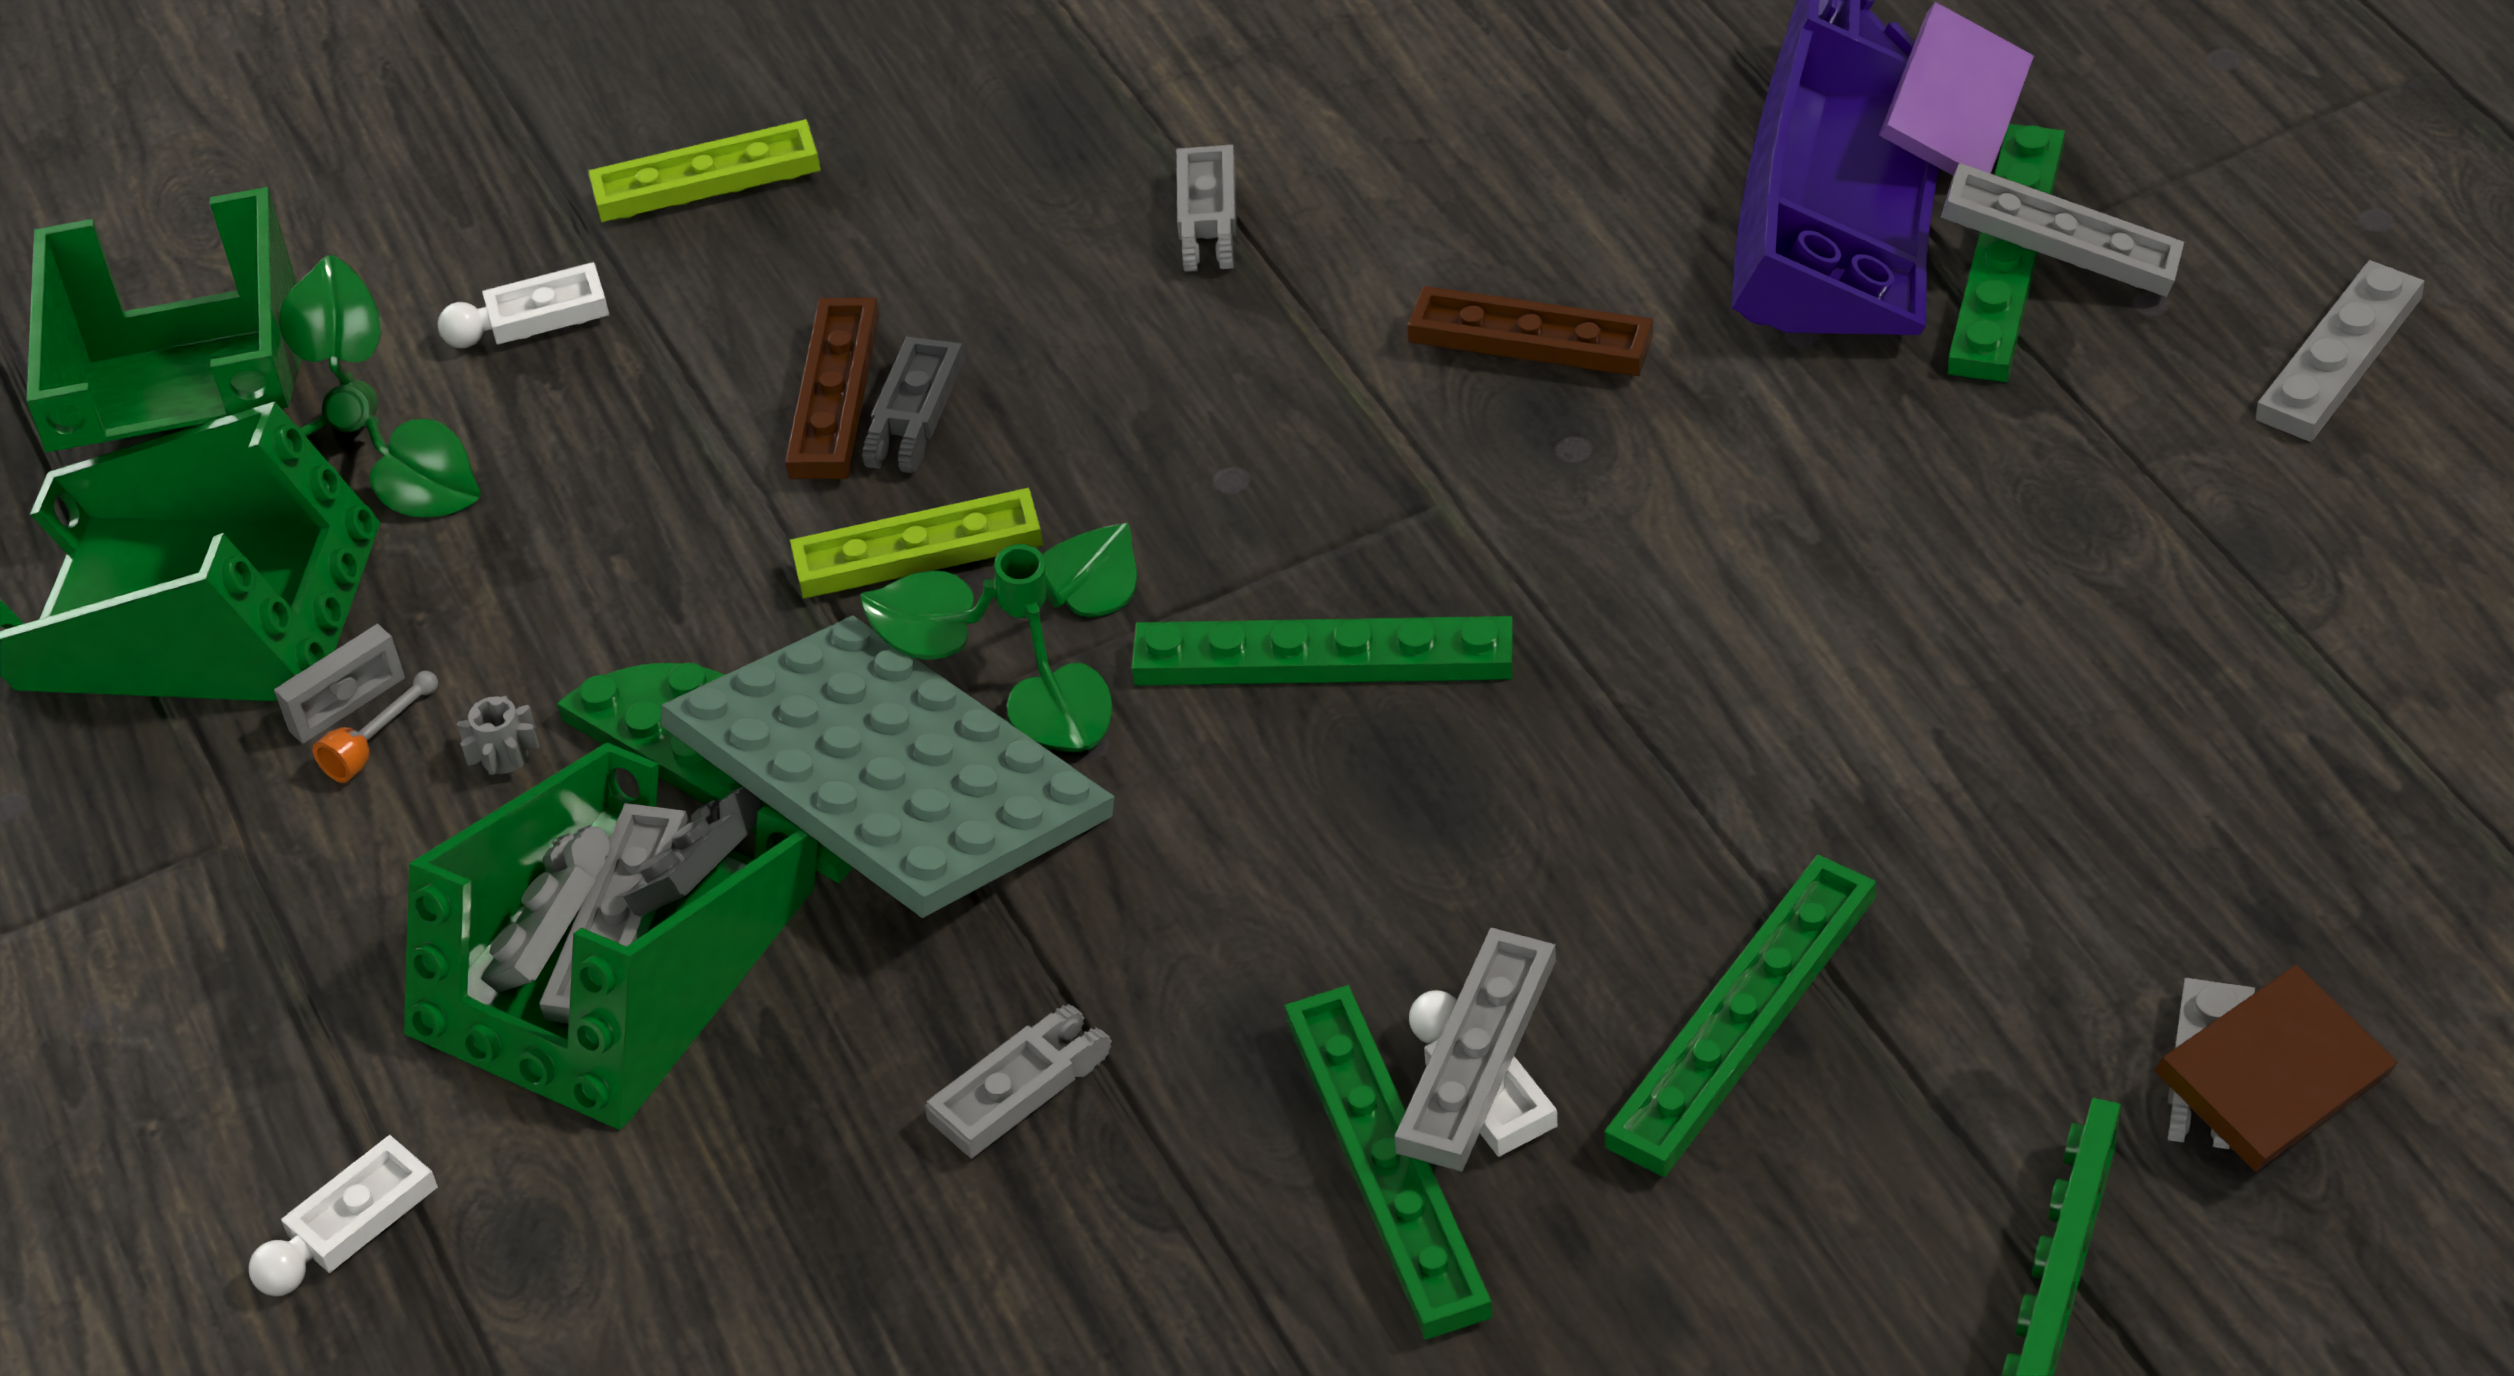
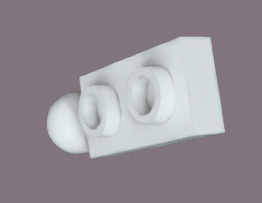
[438,262,609,348]
[1409,990,1558,1157]
[249,1135,438,1296]

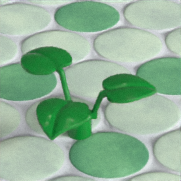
[279,255,481,517]
[861,523,1137,752]

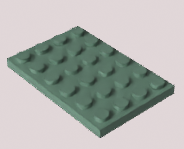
[661,616,1115,918]

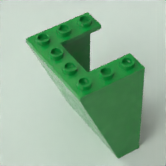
[27,187,302,453]
[0,401,381,701]
[404,742,818,1130]

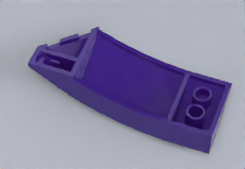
[1731,0,1939,335]

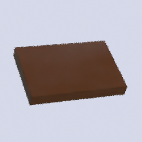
[2154,964,2398,1172]

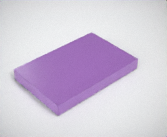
[1879,2,2034,176]

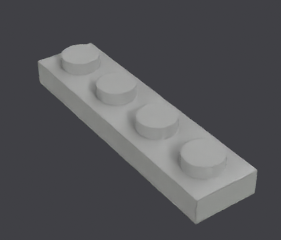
[1941,163,2184,297]
[2256,260,2424,442]
[539,803,689,1024]
[1394,928,1556,1172]

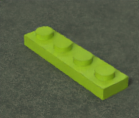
[588,119,821,222]
[790,488,1043,599]

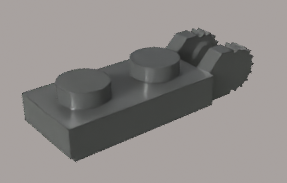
[862,336,966,473]
[623,786,762,917]

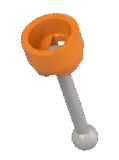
[312,671,438,783]

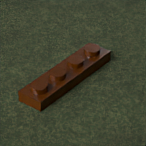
[1407,286,1653,376]
[785,297,880,479]

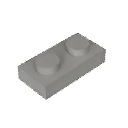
[274,624,405,744]

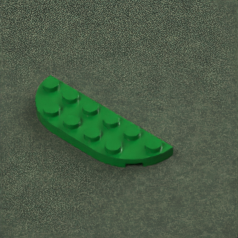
[556,662,853,884]

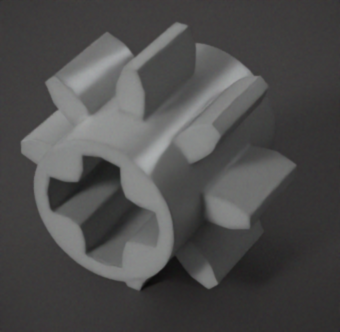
[457,696,540,775]

